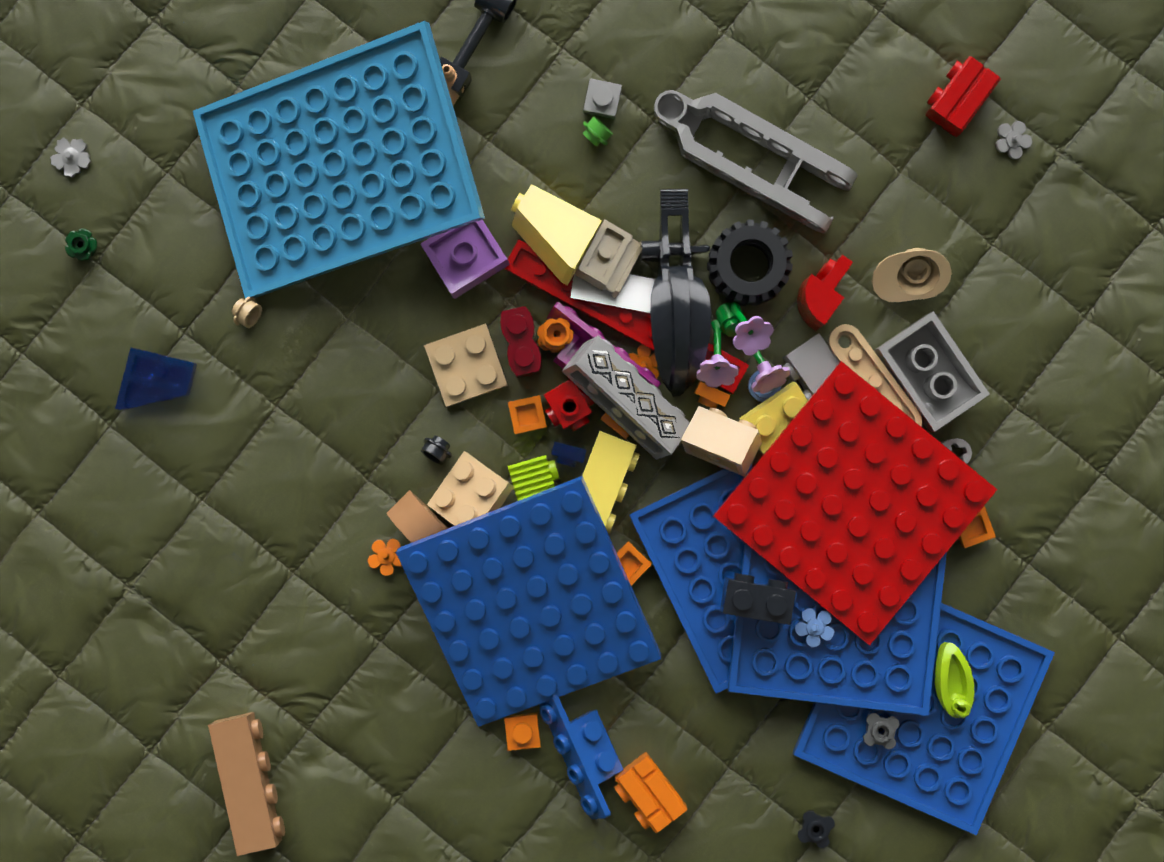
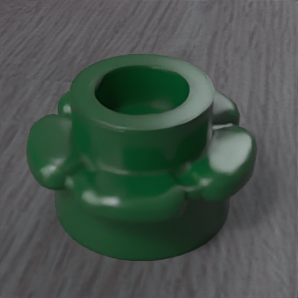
[65,228,97,261]

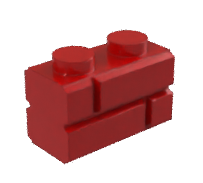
[925,56,1001,137]

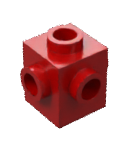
[544,379,595,432]

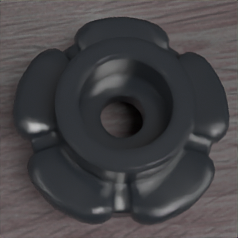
[421,435,452,465]

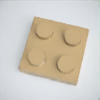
[424,323,508,407]
[427,451,515,526]

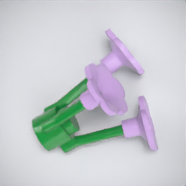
[696,302,791,394]

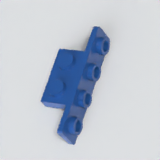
[539,695,623,819]

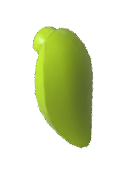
[935,642,975,718]

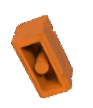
[614,752,687,833]

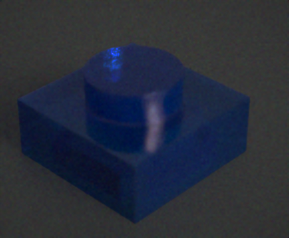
[551,442,587,468]

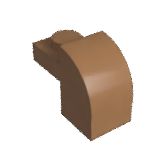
[386,490,448,543]

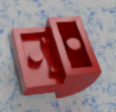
[797,254,853,331]

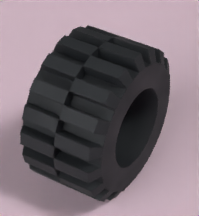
[707,220,793,306]

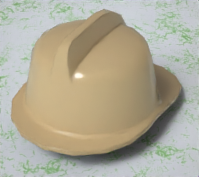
[872,248,952,302]

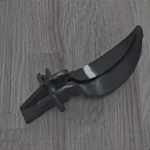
[641,189,712,397]

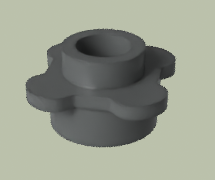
[863,713,899,749]

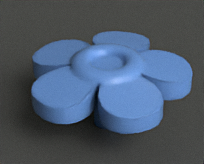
[795,608,834,647]

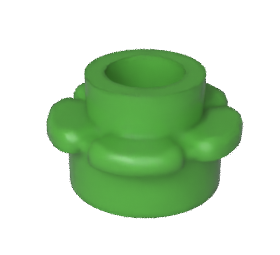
[583,116,613,146]

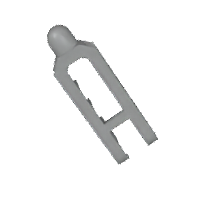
[654,90,858,233]

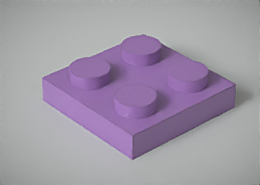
[421,220,510,299]

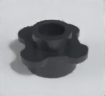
[798,810,835,848]

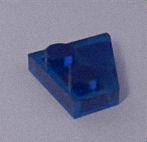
[115,347,197,410]

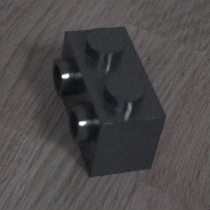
[720,573,796,625]

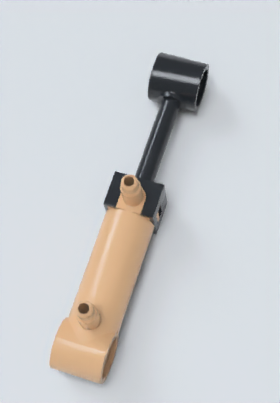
[440,0,517,106]

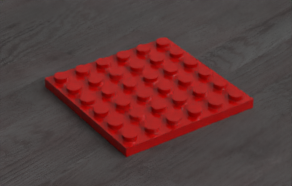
[713,361,998,646]

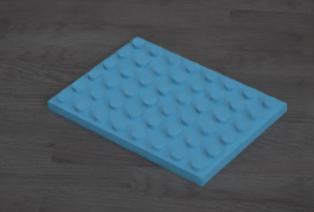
[193,21,485,298]

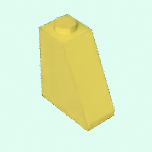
[511,184,602,286]

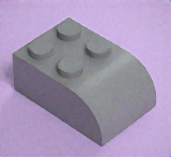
[874,311,990,432]

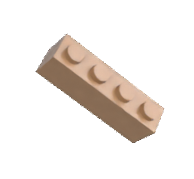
[208,712,285,856]

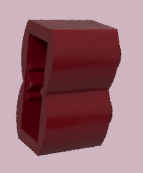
[500,306,542,378]

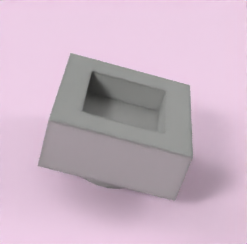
[583,78,622,119]

